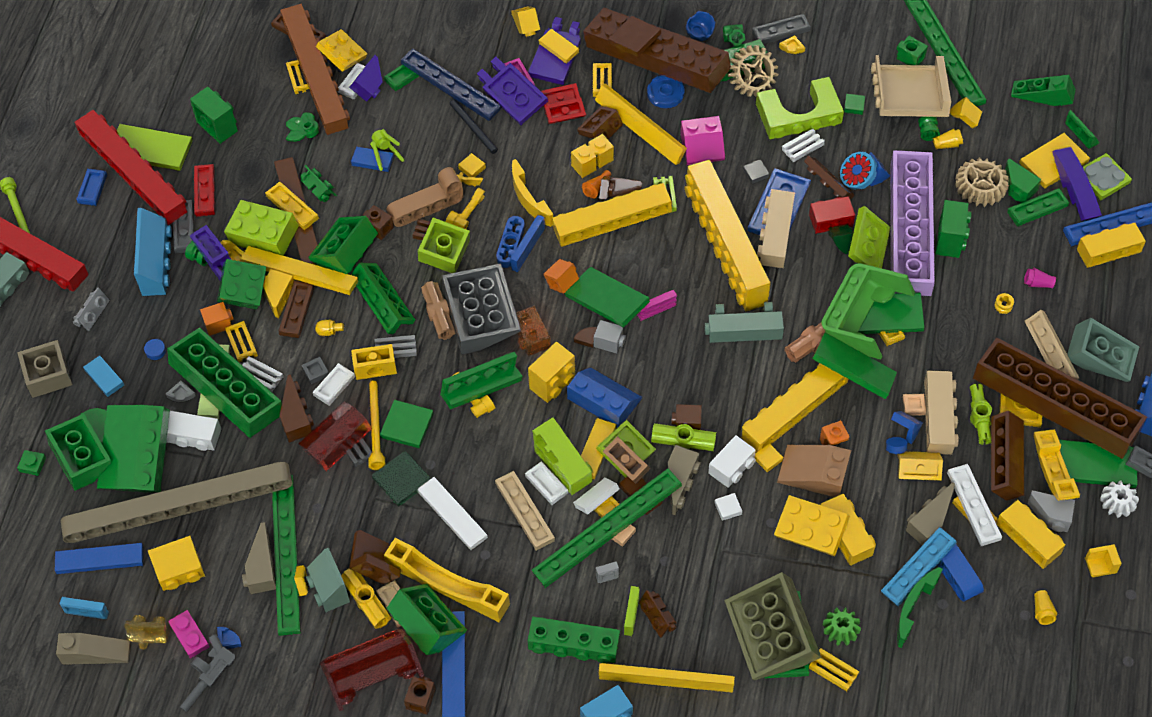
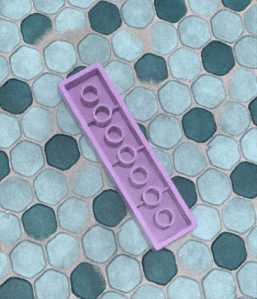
[890,150,934,296]

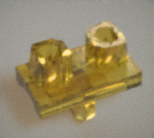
[124,615,168,649]

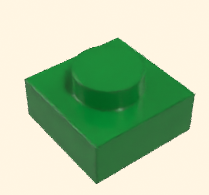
[17,450,46,476]

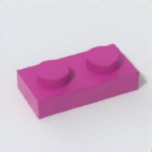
[168,610,209,659]

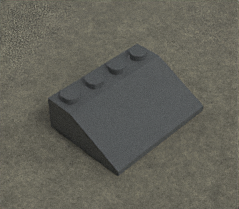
[442,264,521,355]

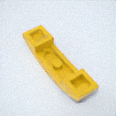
[512,159,553,227]
[1034,429,1080,501]

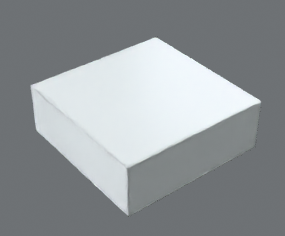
[714,493,742,521]

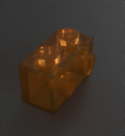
[516,306,551,356]

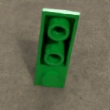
[1011,75,1076,106]

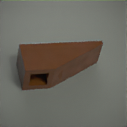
[280,374,314,443]

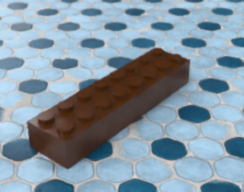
[583,8,731,93]
[973,338,1147,459]

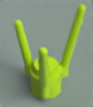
[370,129,404,171]

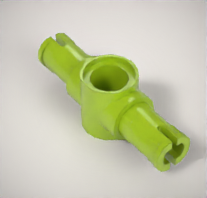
[970,384,992,445]

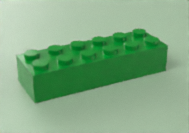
[167,327,281,438]

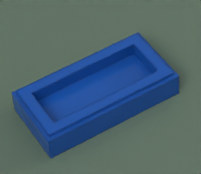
[351,147,394,172]
[76,169,107,206]

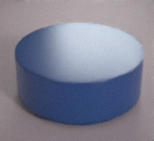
[144,339,166,360]
[886,437,907,454]

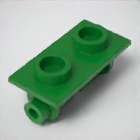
[300,165,337,202]

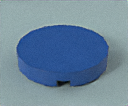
[647,75,684,108]

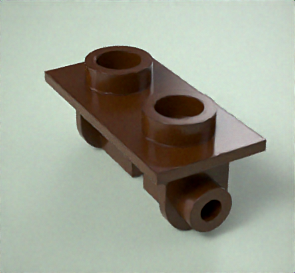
[638,590,677,638]

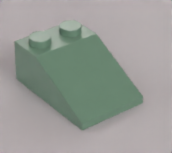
[1067,318,1139,382]

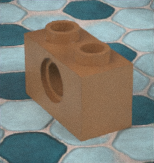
[603,436,650,484]

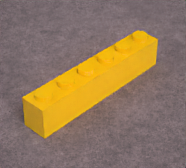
[552,183,672,247]
[741,363,848,452]

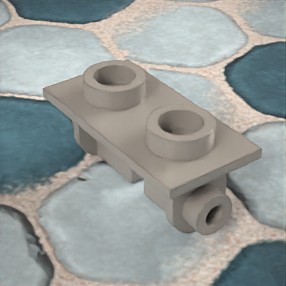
[73,288,110,331]

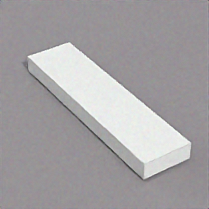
[947,464,1002,546]
[417,477,488,550]

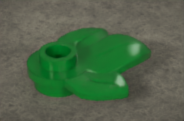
[286,112,319,142]

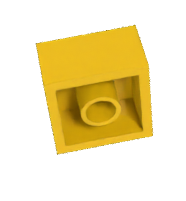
[528,341,575,403]

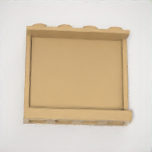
[871,55,951,117]

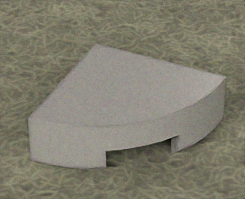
[166,381,196,402]

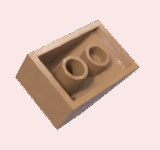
[777,445,851,497]

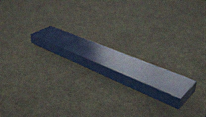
[401,48,501,121]

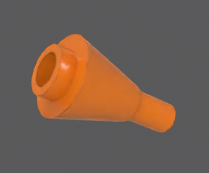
[582,170,611,198]

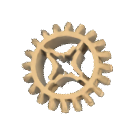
[728,45,778,97]
[955,157,1009,207]

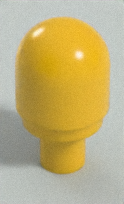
[315,320,344,336]

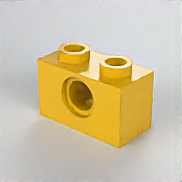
[351,344,397,380]

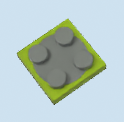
[1083,153,1132,200]

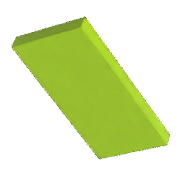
[117,124,193,171]

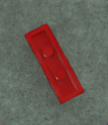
[194,164,215,217]

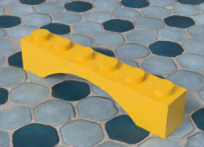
[384,538,510,622]

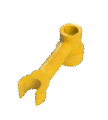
[445,188,485,229]
[452,372,496,418]

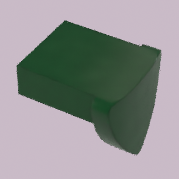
[828,224,854,255]

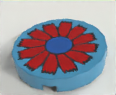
[840,152,877,190]

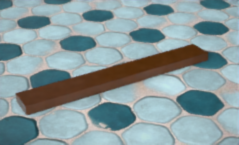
[274,157,319,287]

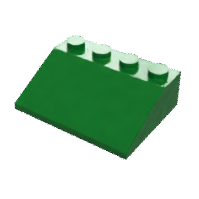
[97,405,170,493]

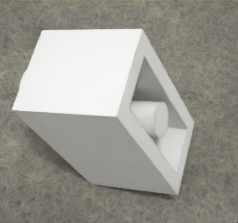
[708,435,756,488]

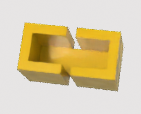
[571,134,614,178]

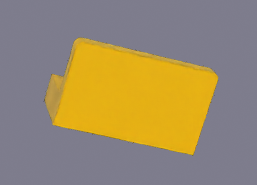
[897,451,943,480]

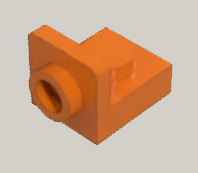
[820,420,850,446]

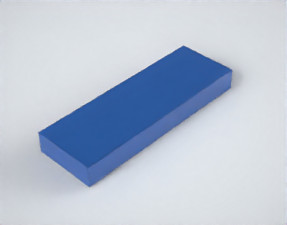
[510,215,545,272]

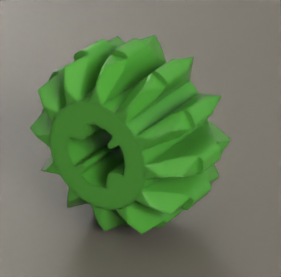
[823,607,861,646]

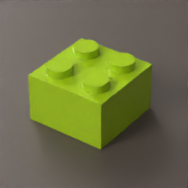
[418,218,470,273]

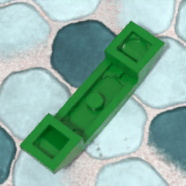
[897,567,943,648]

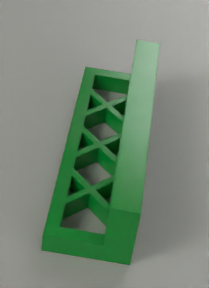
[351,263,415,334]
[440,352,522,410]

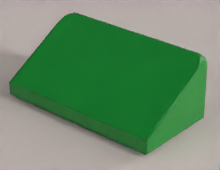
[1065,110,1099,149]

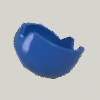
[686,11,715,41]

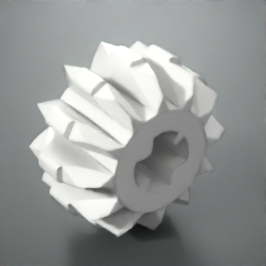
[1100,481,1139,518]

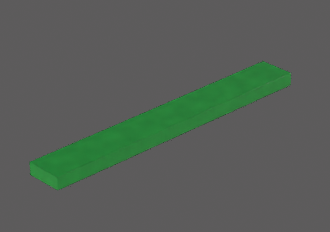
[904,0,987,107]
[532,468,682,588]
[272,475,301,636]

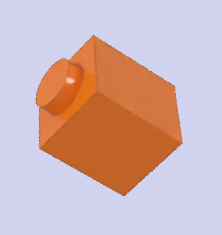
[544,259,579,294]
[200,302,234,336]

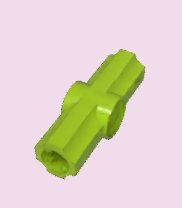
[651,423,716,451]

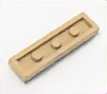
[1025,310,1079,380]
[495,471,555,551]

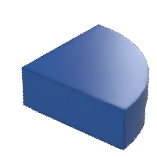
[217,627,242,649]

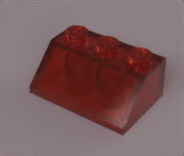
[298,401,372,471]

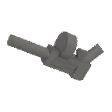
[180,634,235,712]

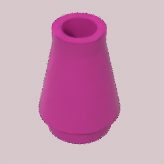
[1024,268,1056,289]

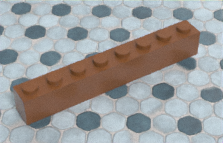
[280,4,350,135]

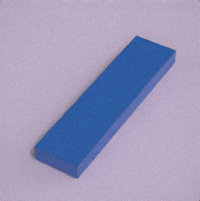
[55,543,143,574]

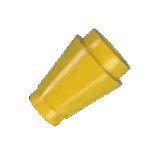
[933,129,963,149]
[1034,590,1057,625]

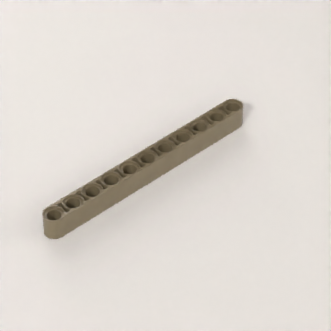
[60,462,292,543]

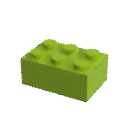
[224,200,299,256]

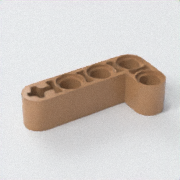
[386,167,463,227]

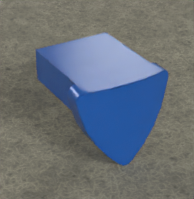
[869,152,890,186]
[891,411,923,444]

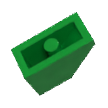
[1005,158,1041,203]

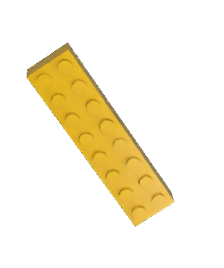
[685,160,770,312]

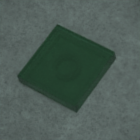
[372,451,431,507]

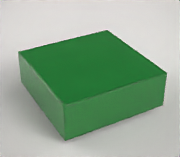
[844,94,865,115]

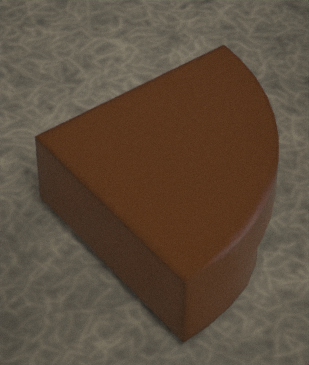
[574,327,597,348]

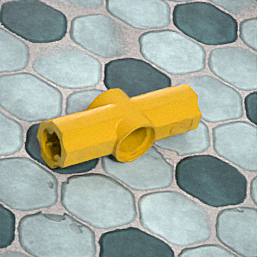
[341,569,391,629]

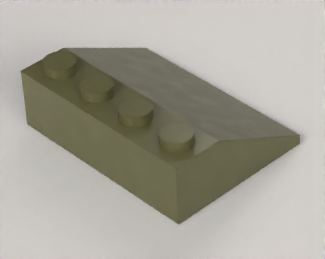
[725,572,821,680]

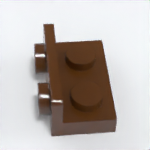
[577,106,623,139]

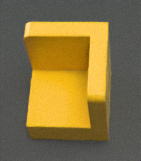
[1085,544,1122,577]

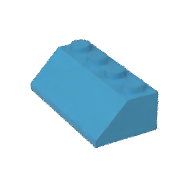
[134,208,172,296]

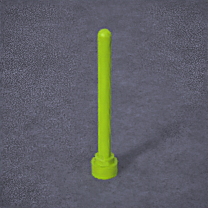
[0,177,30,233]

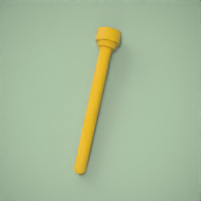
[368,380,385,470]

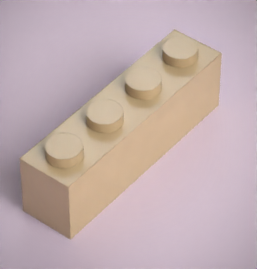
[757,189,795,268]
[924,371,958,455]

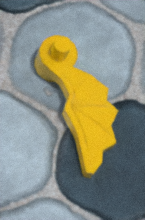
[457,172,483,187]

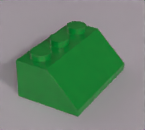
[308,216,378,274]
[45,414,111,491]
[386,584,467,655]

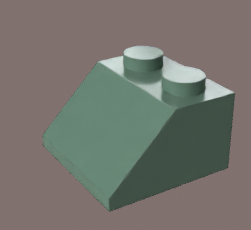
[306,548,350,612]

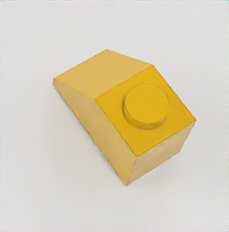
[511,6,540,36]
[263,269,294,318]

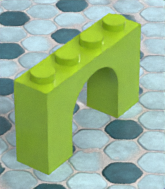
[756,77,844,139]

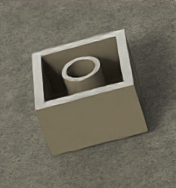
[17,340,73,398]

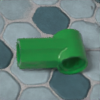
[723,24,745,46]

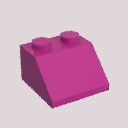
[680,116,725,165]

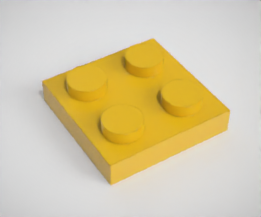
[316,29,367,72]

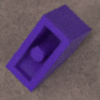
[349,55,382,102]

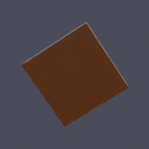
[608,16,662,57]

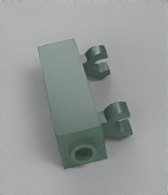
[705,302,784,343]

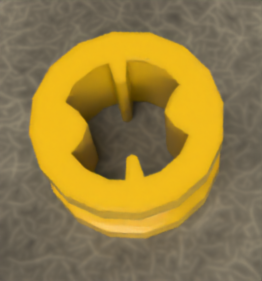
[994,293,1014,314]

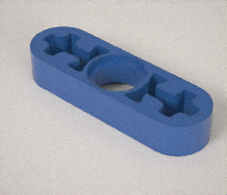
[496,216,525,268]

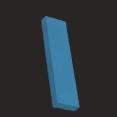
[881,527,957,606]

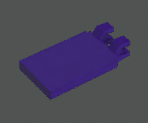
[528,17,581,85]
[477,57,548,125]

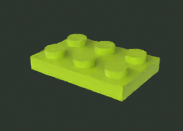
[848,206,890,269]

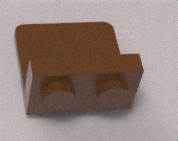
[349,530,401,584]

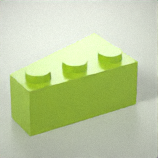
[532,417,593,495]

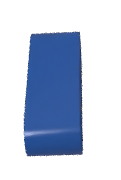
[937,544,984,602]

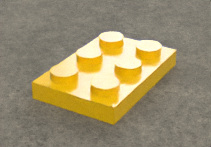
[774,495,850,556]

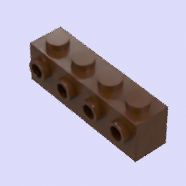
[991,411,1024,501]

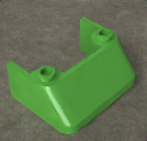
[821,263,915,360]

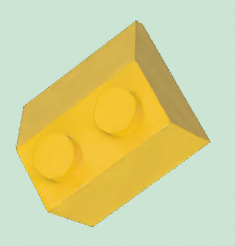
[148,536,205,591]

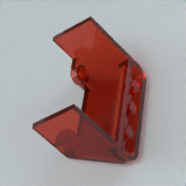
[320,629,424,711]

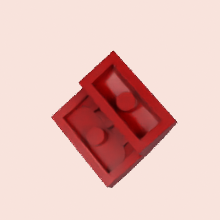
[541,83,586,124]

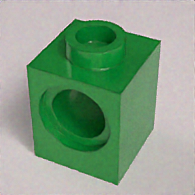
[897,36,928,65]

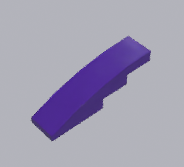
[1052,147,1102,221]
[190,225,232,281]

